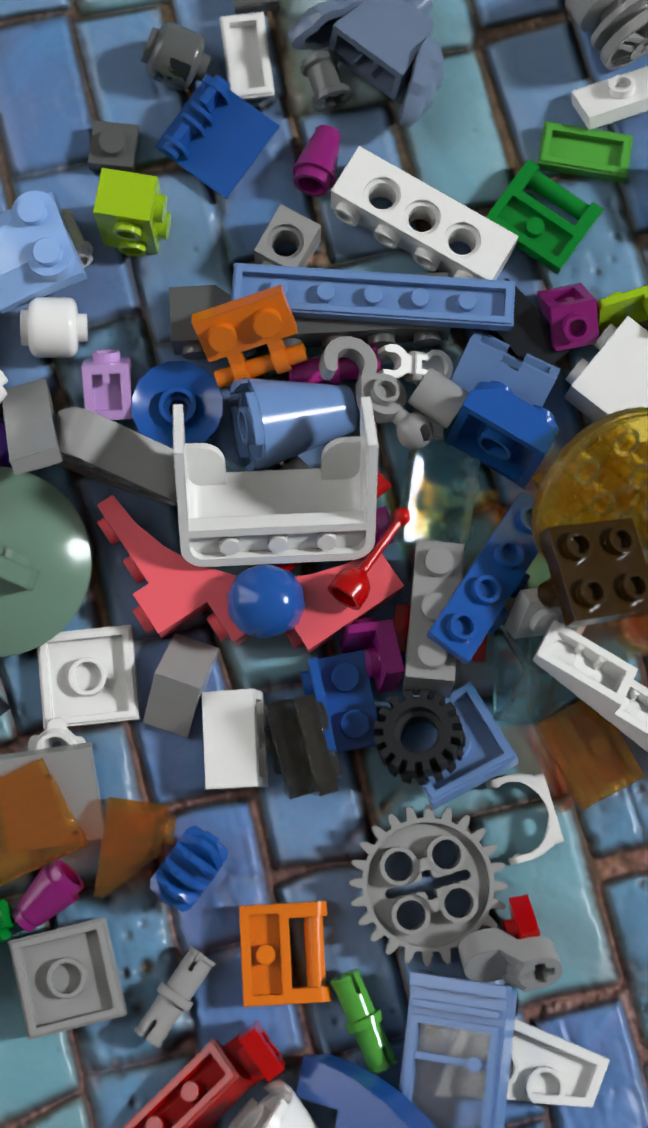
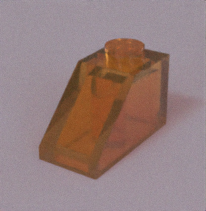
[94,797,177,898]

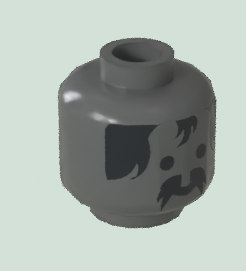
[141,21,211,91]

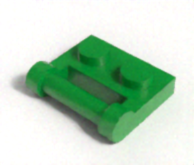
[486,159,604,275]

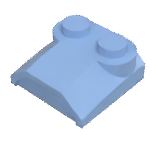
[0,190,88,314]

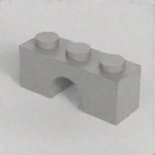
[402,540,464,698]

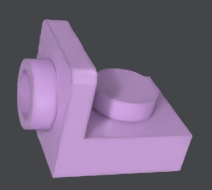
[81,349,133,420]

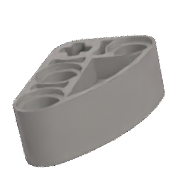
[55,407,177,506]

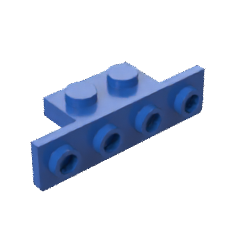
[427,492,560,665]

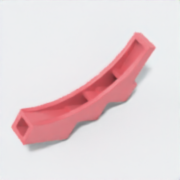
[97,495,404,655]

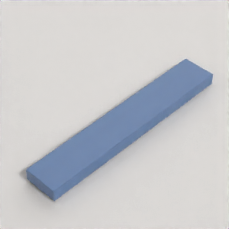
[231,263,516,331]

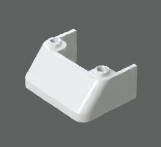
[173,397,378,567]

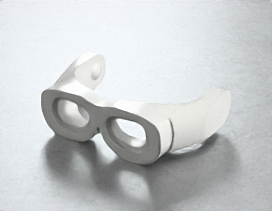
[485,773,564,866]

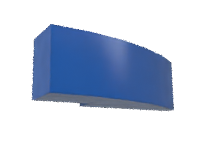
[296,1054,436,1128]

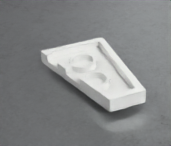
[434,1018,610,1108]

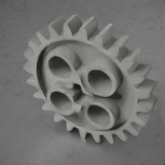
[348,804,508,966]

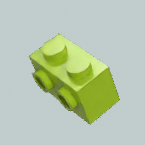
[93,168,171,257]

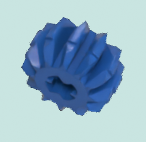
[150,826,228,912]

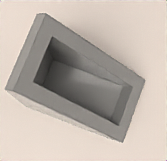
[143,633,220,738]

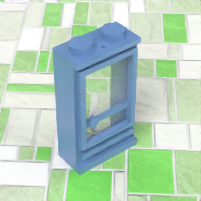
[399,970,518,1128]

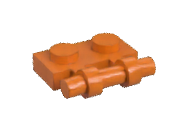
[192,285,308,389]

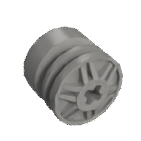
[565,0,648,70]

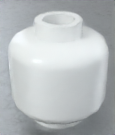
[20,297,88,358]

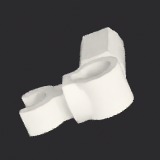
[377,344,453,441]

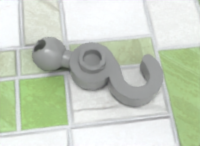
[319,336,433,450]

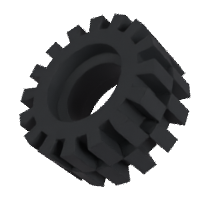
[373,689,465,785]

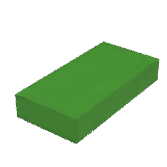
[537,121,633,184]

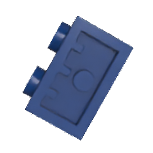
[300,650,378,756]

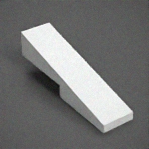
[532,620,648,752]

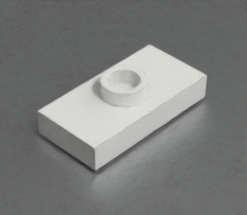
[571,66,648,130]

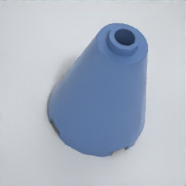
[230,378,360,471]

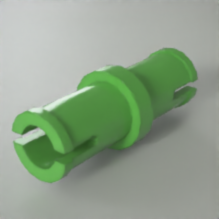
[330,968,399,1074]

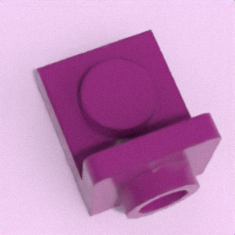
[537,283,599,351]
[340,617,405,693]

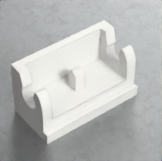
[201,689,269,790]

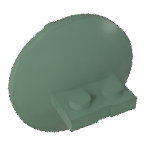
[0,467,92,657]

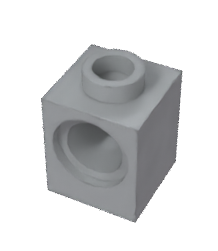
[254,204,321,267]

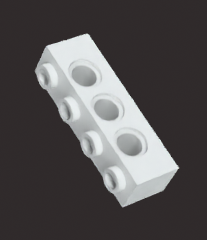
[330,146,519,280]

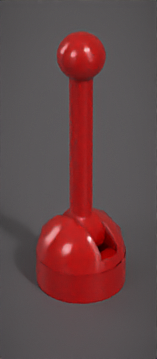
[328,507,411,610]

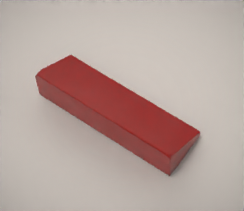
[122,1038,255,1128]

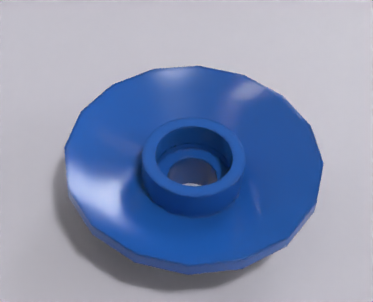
[131,361,224,449]

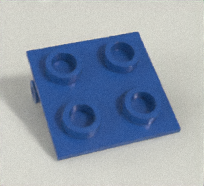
[154,74,280,199]

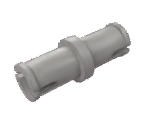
[134,946,216,1048]

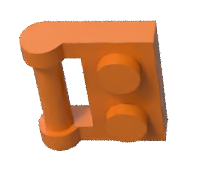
[239,900,332,1007]

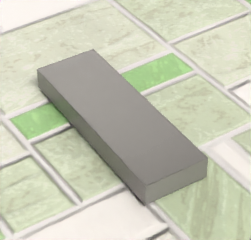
[2,378,62,475]

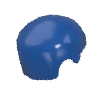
[227,565,306,638]

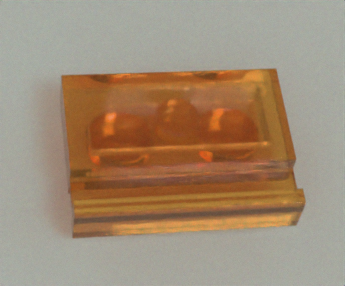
[534,700,645,810]

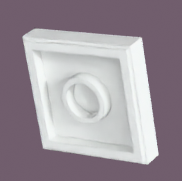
[37,625,141,729]

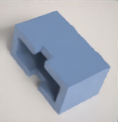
[451,329,560,407]

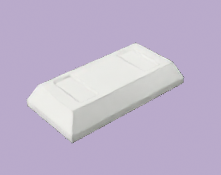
[219,12,275,100]

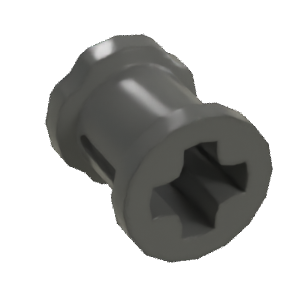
[300,49,352,111]

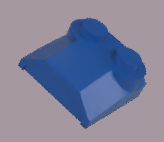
[445,381,559,489]

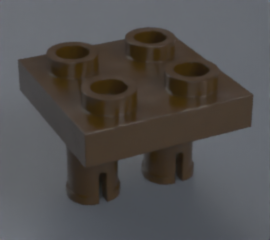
[537,518,648,628]

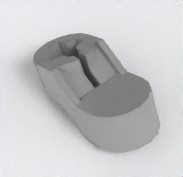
[458,927,563,992]

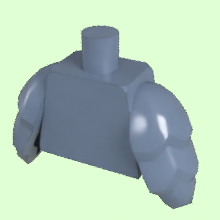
[288,0,444,127]

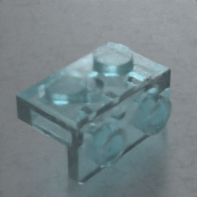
[395,449,480,551]

